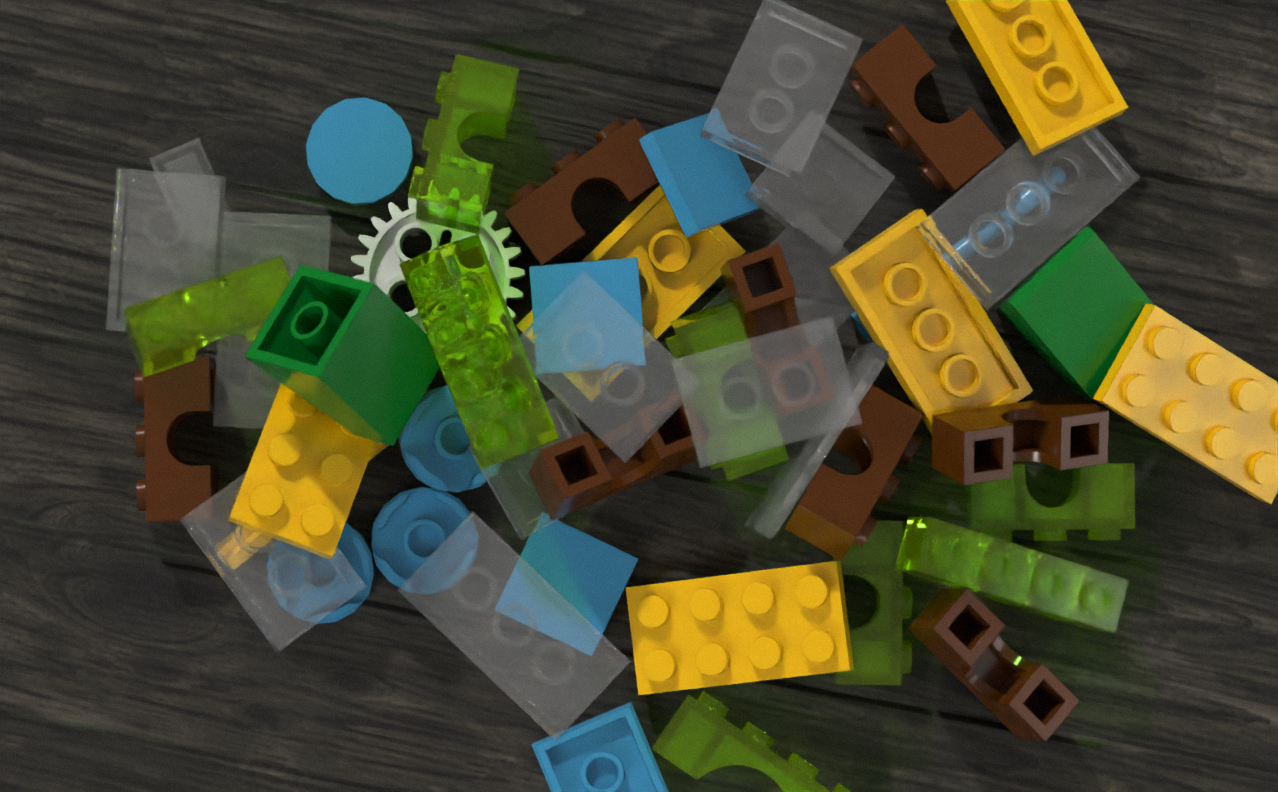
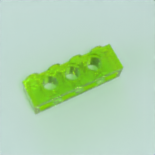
[399,234,559,470]
[894,517,1129,633]

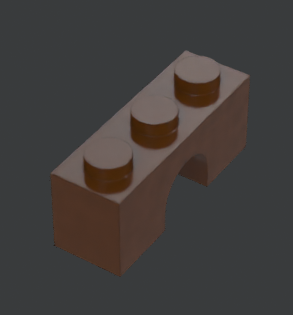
[849,24,1005,196]
[504,118,660,266]
[720,243,835,421]
[134,356,219,522]
[784,382,924,561]
[528,392,709,520]
[932,394,1109,485]
[908,588,1080,742]

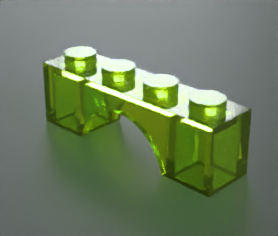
[651,691,852,792]

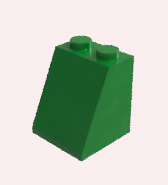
[996,226,1154,401]
[245,264,447,446]

